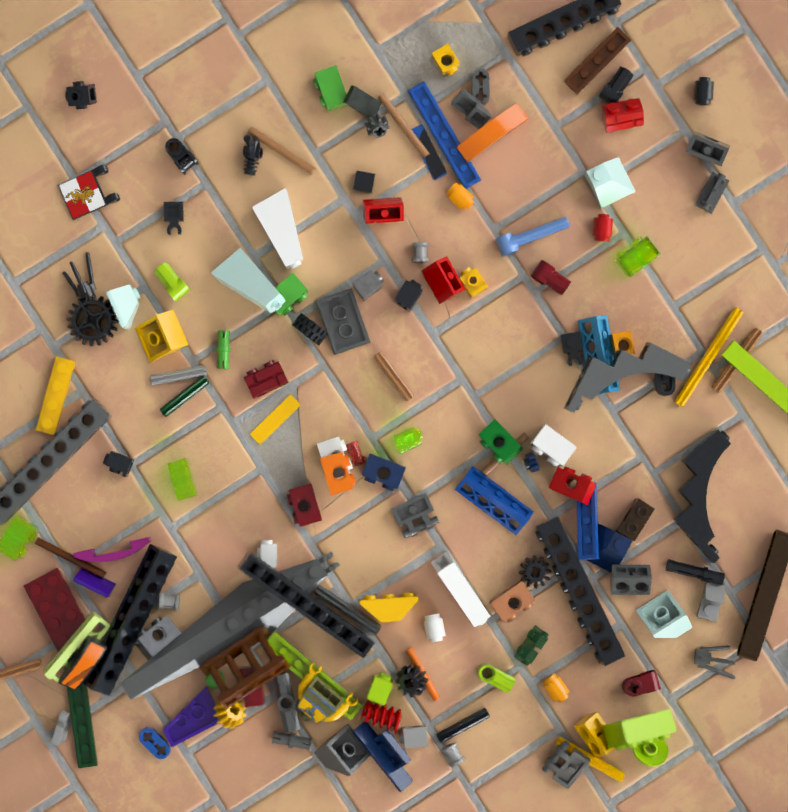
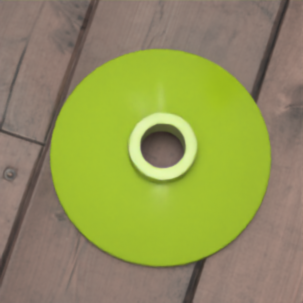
[632,739,668,767]

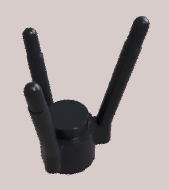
[63,252,97,300]

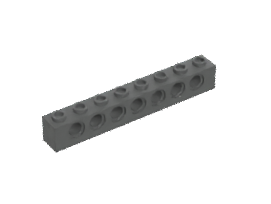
[0,399,112,525]

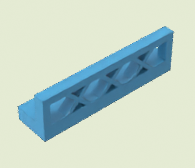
[578,315,620,394]

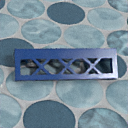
[455,466,534,535]

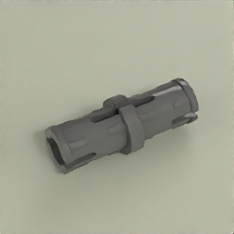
[272,731,312,750]

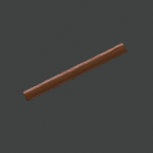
[35,537,107,579]

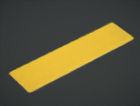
[250,394,301,445]

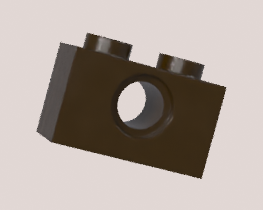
[616,498,655,541]

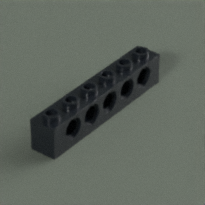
[507,0,622,57]

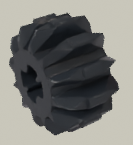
[519,555,552,588]
[395,664,429,698]

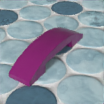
[73,537,152,562]

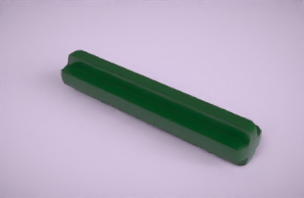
[160,376,209,417]

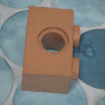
[490,580,535,623]

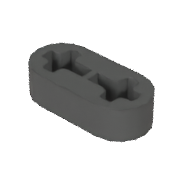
[472,69,490,106]

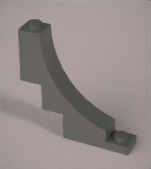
[564,342,691,413]

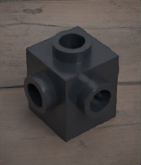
[65,81,97,109]

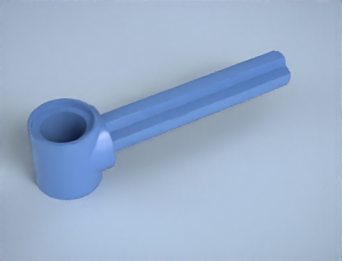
[495,217,570,257]

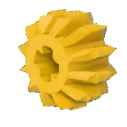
[213,700,247,729]

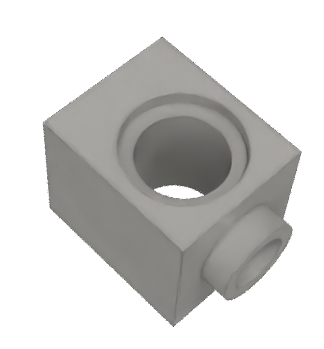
[399,725,428,748]

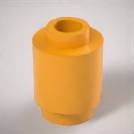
[446,183,474,211]
[542,673,569,703]

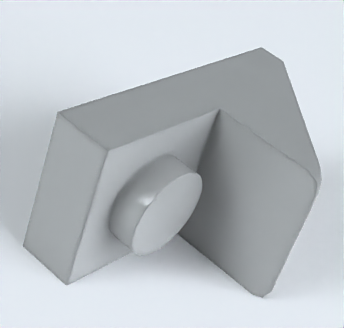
[697,581,725,622]

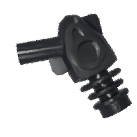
[243,135,263,176]

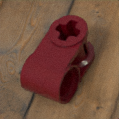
[622,670,661,697]

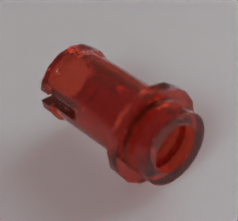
[346,441,366,466]

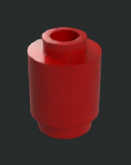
[593,214,613,242]

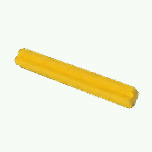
[555,737,625,782]

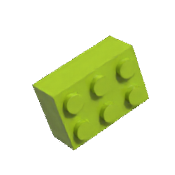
[603,709,677,750]

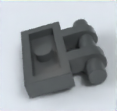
[391,493,439,538]
[542,740,591,789]

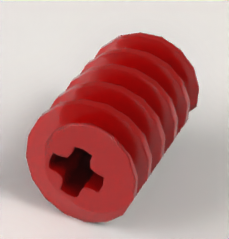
[359,700,402,734]

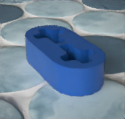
[139,727,171,759]

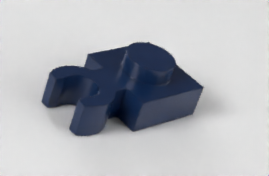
[523,452,540,473]

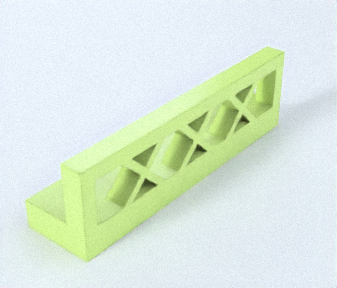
[43,611,111,685]

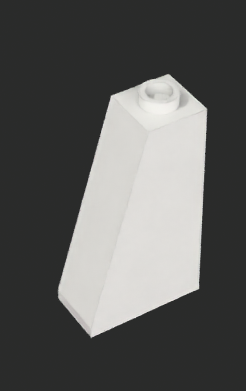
[252,188,303,269]
[431,552,491,627]

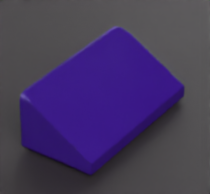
[73,568,116,598]

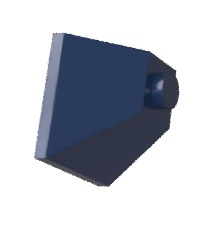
[587,523,633,573]

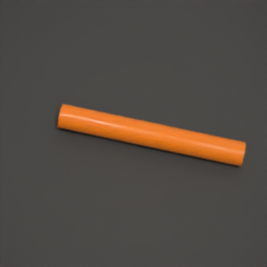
[406,647,440,701]

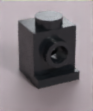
[103,451,135,477]

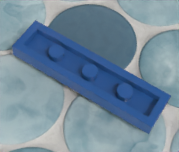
[576,482,599,560]

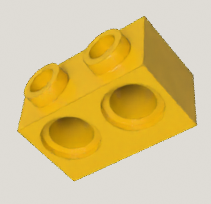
[574,712,615,757]

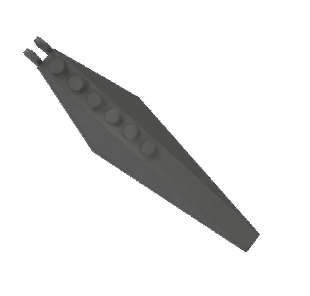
[120,552,340,700]

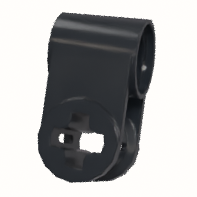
[165,138,199,175]

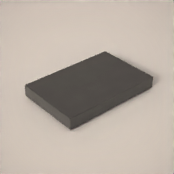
[316,288,371,355]

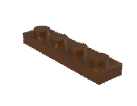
[564,27,631,95]

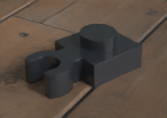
[164,201,184,235]
[560,331,583,366]

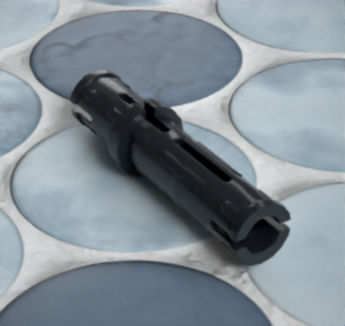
[666,559,725,585]

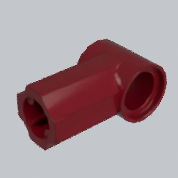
[531,260,571,295]

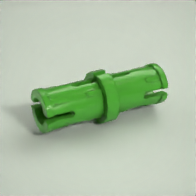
[216,330,231,369]

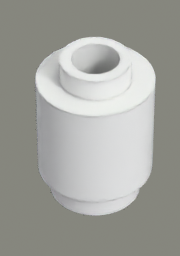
[423,614,446,643]

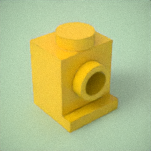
[460,267,488,298]

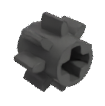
[365,114,390,138]

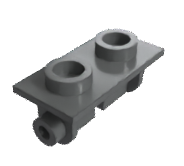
[695,172,729,214]

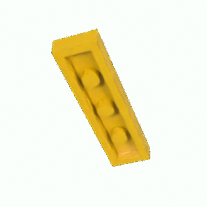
[36,356,75,435]

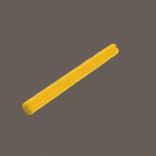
[674,307,743,407]

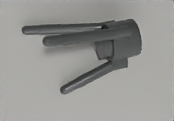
[694,646,735,679]

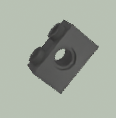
[686,132,730,166]

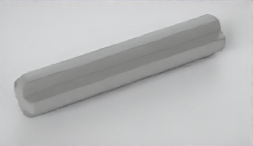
[150,365,207,385]

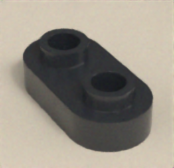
[655,373,676,396]

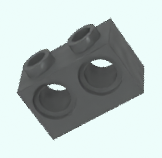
[610,565,652,595]

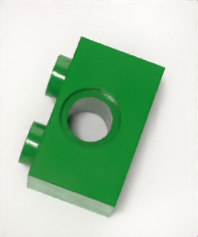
[478,419,523,465]

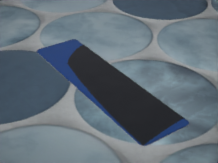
[411,124,447,180]

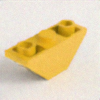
[360,592,418,622]

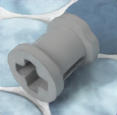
[412,242,429,263]
[159,592,180,611]
[442,742,466,767]

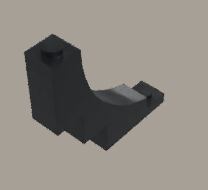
[673,430,731,563]

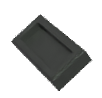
[343,85,382,118]

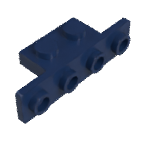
[353,721,413,792]

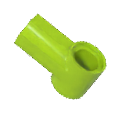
[154,262,190,302]
[477,663,516,694]

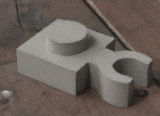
[51,711,70,746]

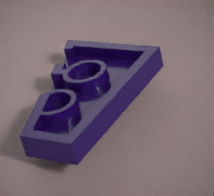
[163,686,218,747]

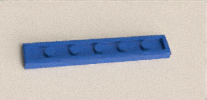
[408,81,481,189]

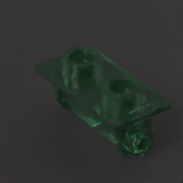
[514,625,549,666]

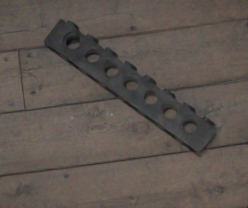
[535,516,626,666]
[83,544,177,696]
[237,550,375,659]

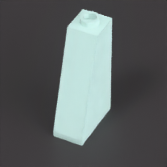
[211,248,285,313]

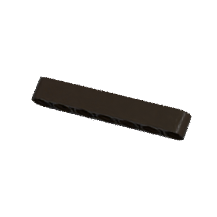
[737,529,788,662]

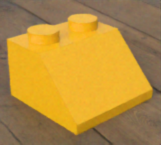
[135,310,188,362]

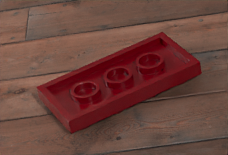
[23,568,86,652]

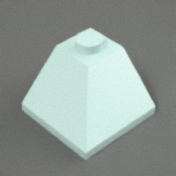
[584,157,635,208]
[106,285,141,330]
[636,590,693,638]

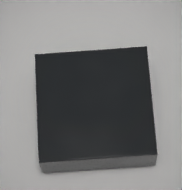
[353,170,375,193]

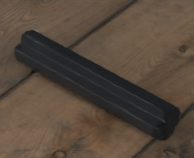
[437,708,490,743]

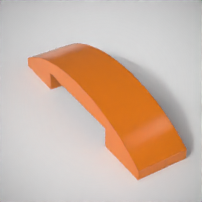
[456,104,528,163]

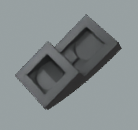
[451,88,492,129]

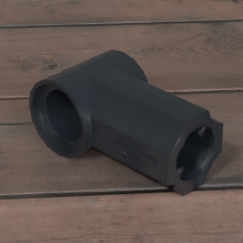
[598,66,634,103]

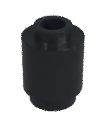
[694,77,714,105]

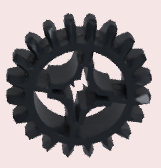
[67,295,119,347]

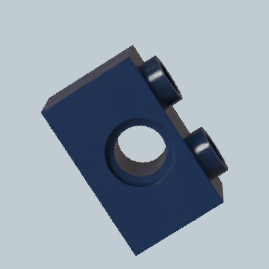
[362,454,406,491]

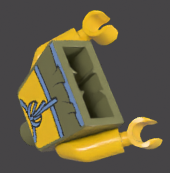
[297,662,358,723]

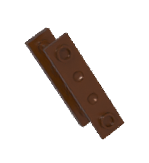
[199,624,291,710]

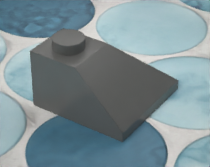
[314,724,371,776]

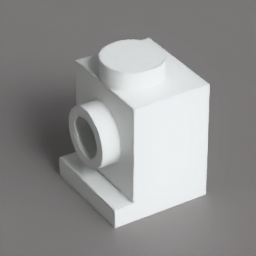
[257,540,277,567]

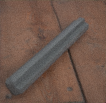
[314,585,381,634]

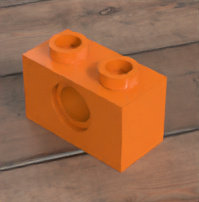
[320,452,356,495]

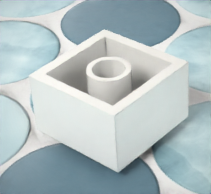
[529,424,577,467]

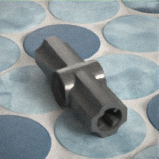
[273,672,301,733]

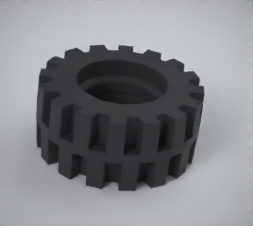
[292,313,328,345]

